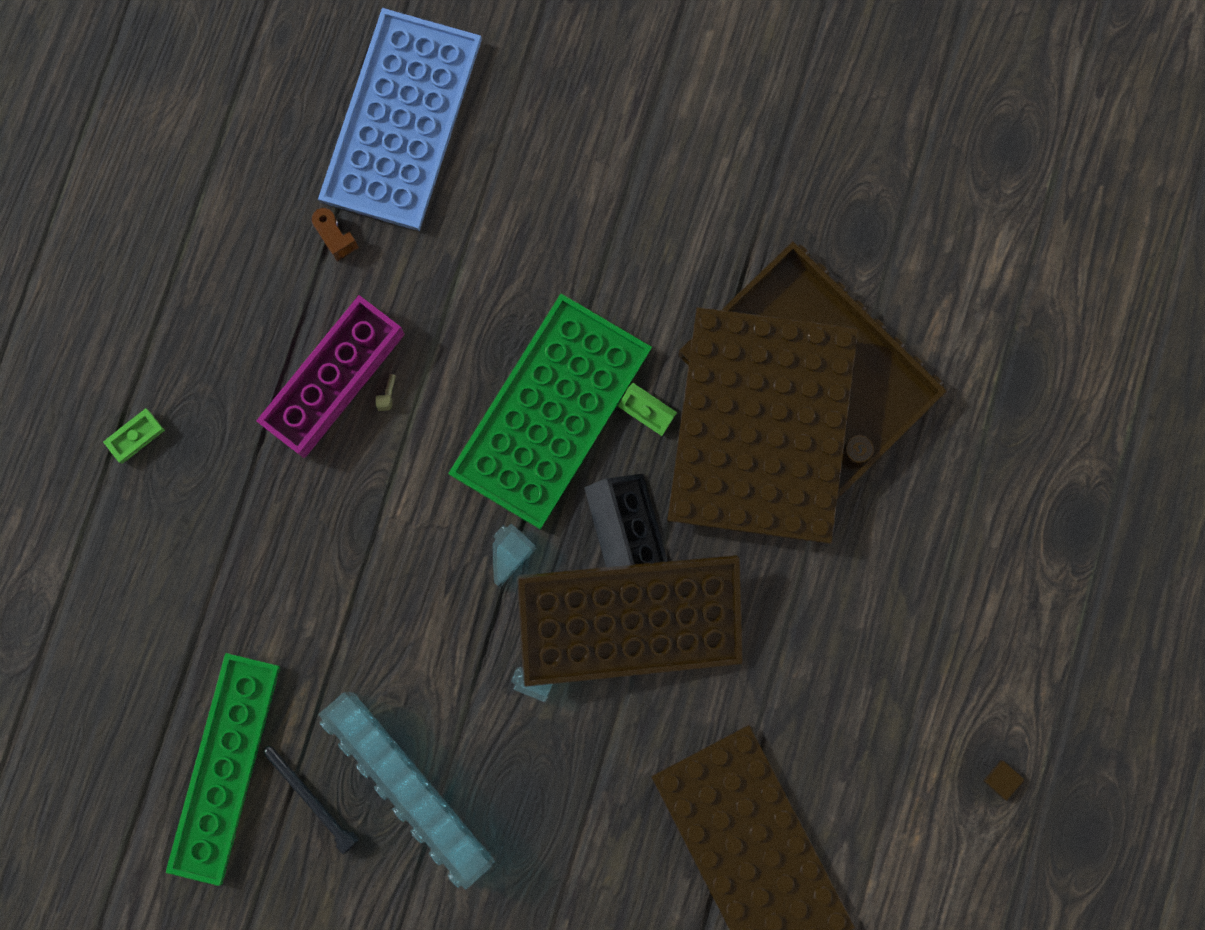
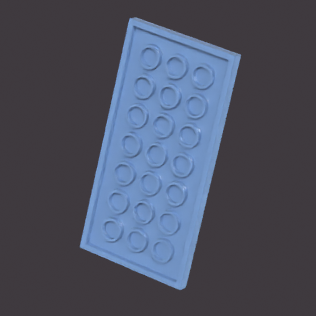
[318,8,482,231]

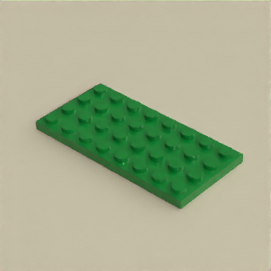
[448,294,652,530]

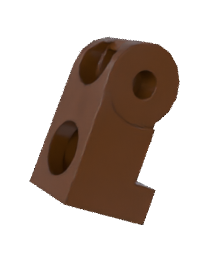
[312,208,359,261]

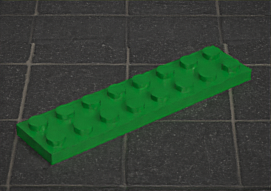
[166,653,280,886]

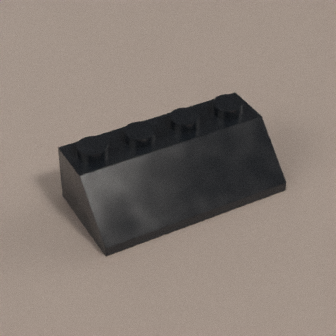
[584,474,668,567]

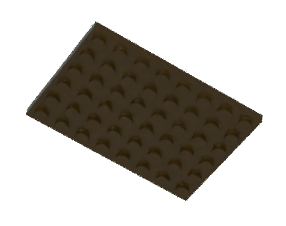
[667,307,858,544]

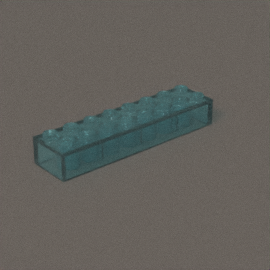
[318,692,495,890]

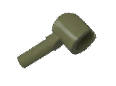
[376,374,396,411]

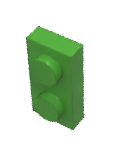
[618,383,677,436]
[103,408,165,464]

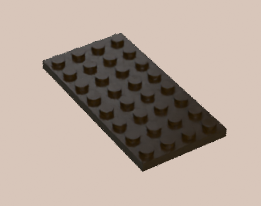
[517,555,743,687]
[651,725,855,930]

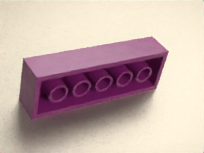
[256,295,405,459]

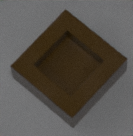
[983,760,1024,801]

